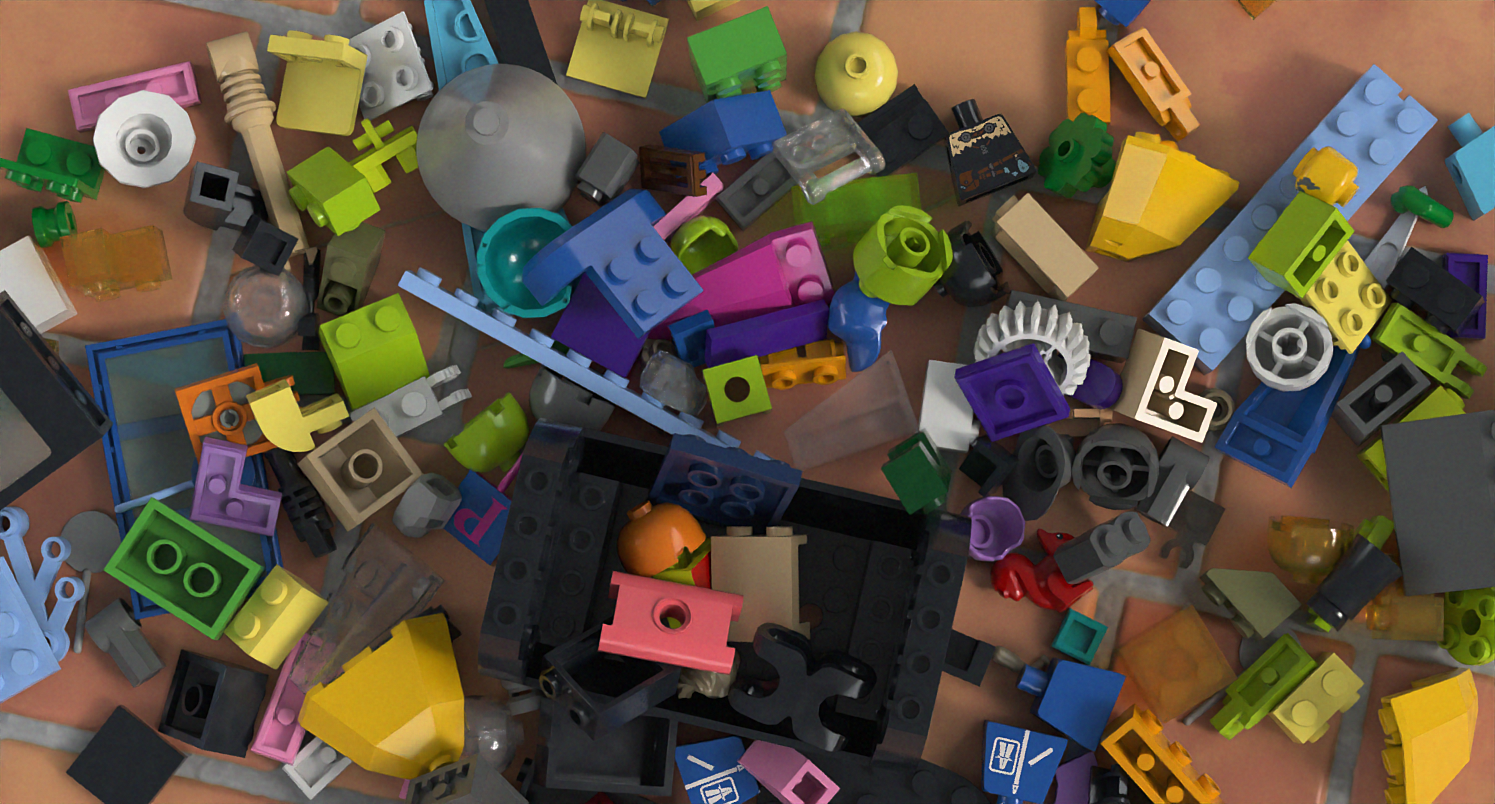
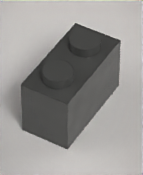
[1331,351,1431,447]

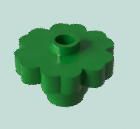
[1038,113,1116,198]

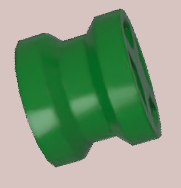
[32,201,78,248]

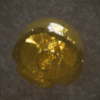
[1267,515,1354,584]

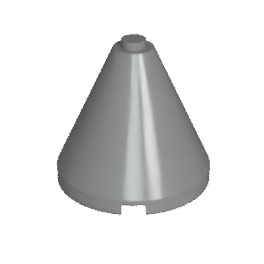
[416,64,586,232]

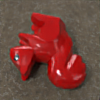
[990,529,1094,613]

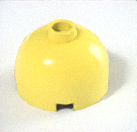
[814,31,898,118]

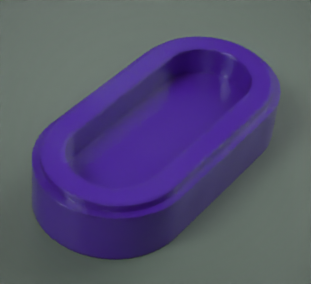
[1057,353,1123,410]

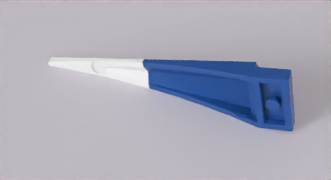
[1215,186,1428,488]

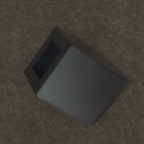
[232,213,299,277]
[958,434,1020,498]
[942,629,996,687]

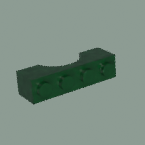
[881,428,952,515]

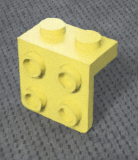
[267,30,368,136]

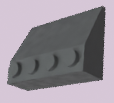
[1380,410,1495,597]

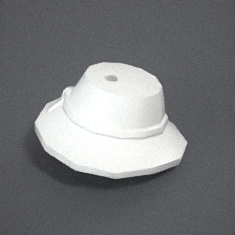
[93,90,196,188]

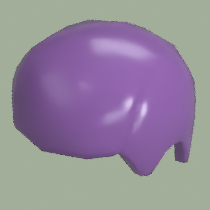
[960,496,1025,561]

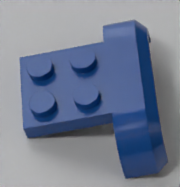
[522,188,704,339]

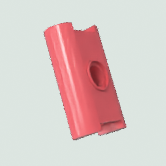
[598,571,744,675]

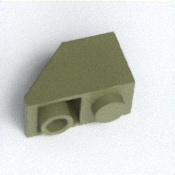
[316,222,386,317]
[1199,568,1302,641]

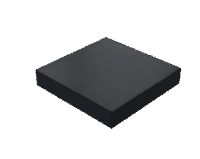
[66,705,188,804]

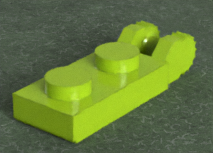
[1371,303,1488,399]

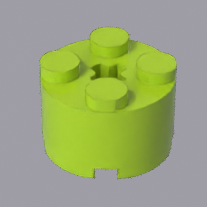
[853,205,953,306]

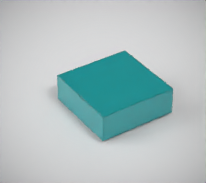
[1050,608,1108,665]

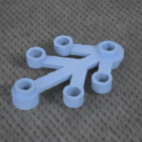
[0,506,85,662]

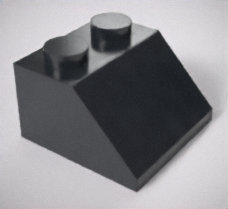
[158,649,269,758]

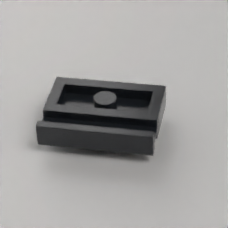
[845,84,949,183]

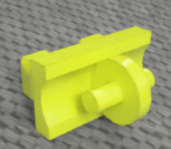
[348,118,418,193]

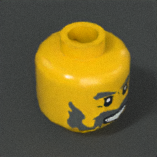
[1293,146,1360,208]

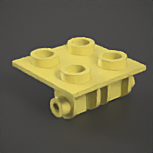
[566,0,669,99]
[1295,240,1392,354]

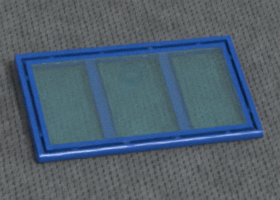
[85,317,284,620]

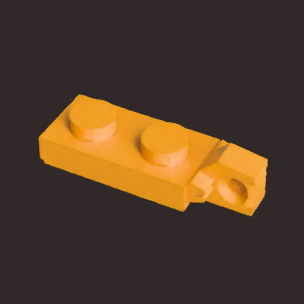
[1065,7,1111,125]
[1107,27,1200,142]

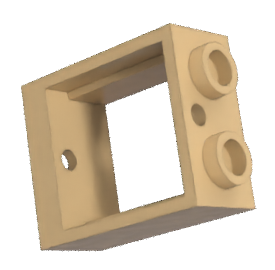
[990,193,1099,301]

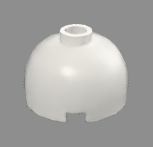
[1246,303,1333,392]

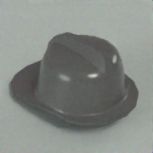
[1002,425,1076,521]

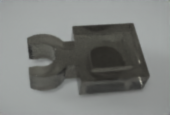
[1159,490,1225,569]

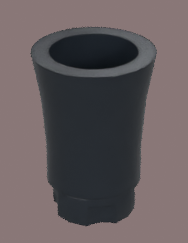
[1306,533,1404,632]

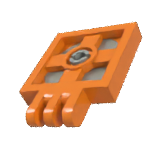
[174,363,303,464]

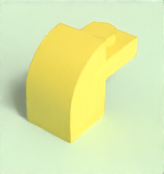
[245,379,349,452]

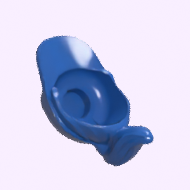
[828,271,890,372]

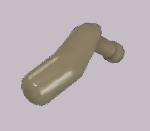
[991,646,1050,674]

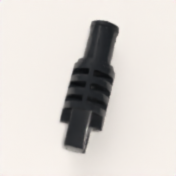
[264,447,337,558]

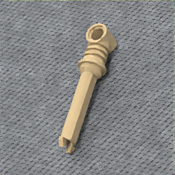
[206,31,317,272]

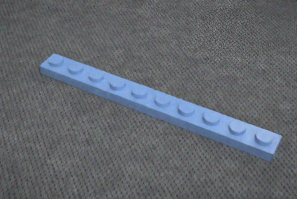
[398,267,775,460]

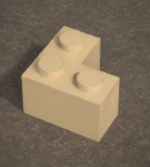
[1108,328,1217,443]

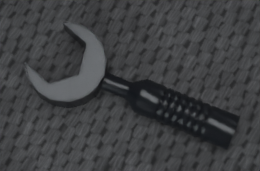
[298,249,321,350]

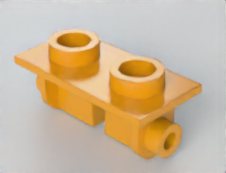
[760,339,846,390]

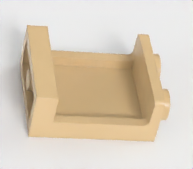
[711,526,810,642]

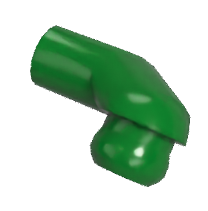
[1390,185,1454,228]

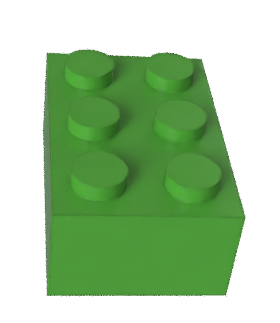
[687,6,787,103]
[104,497,266,640]

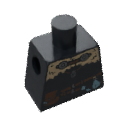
[944,99,1036,206]

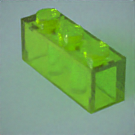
[791,173,921,247]

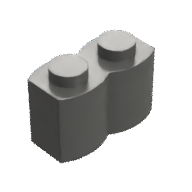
[575,132,640,208]
[1053,511,1151,584]

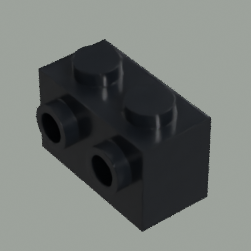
[1386,247,1485,336]

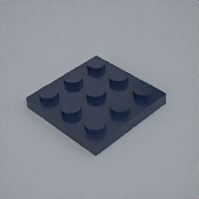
[646,433,803,534]

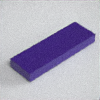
[704,299,829,368]

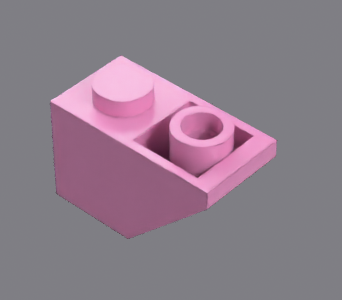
[737,740,840,804]

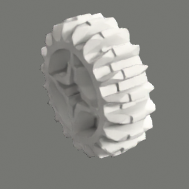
[974,300,1091,396]

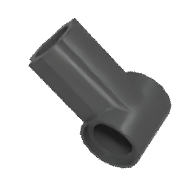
[1134,436,1210,527]
[84,597,166,688]

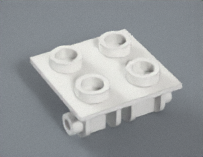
[349,12,434,121]

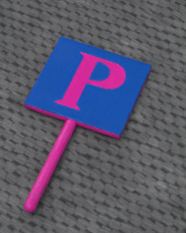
[443,451,524,565]

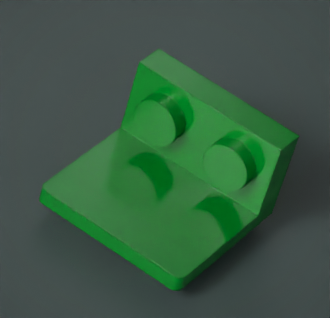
[0,128,105,203]

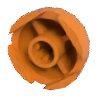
[617,500,706,577]

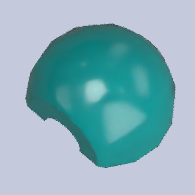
[477,208,573,318]

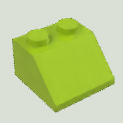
[318,293,430,411]

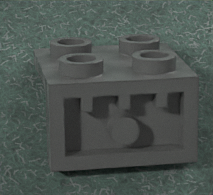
[405,753,529,804]

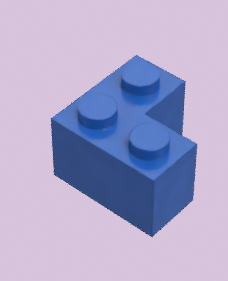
[659,90,788,180]

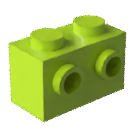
[286,146,381,236]
[1248,191,1354,298]

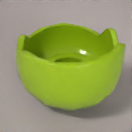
[671,216,738,275]

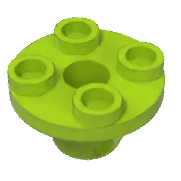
[1436,587,1495,666]

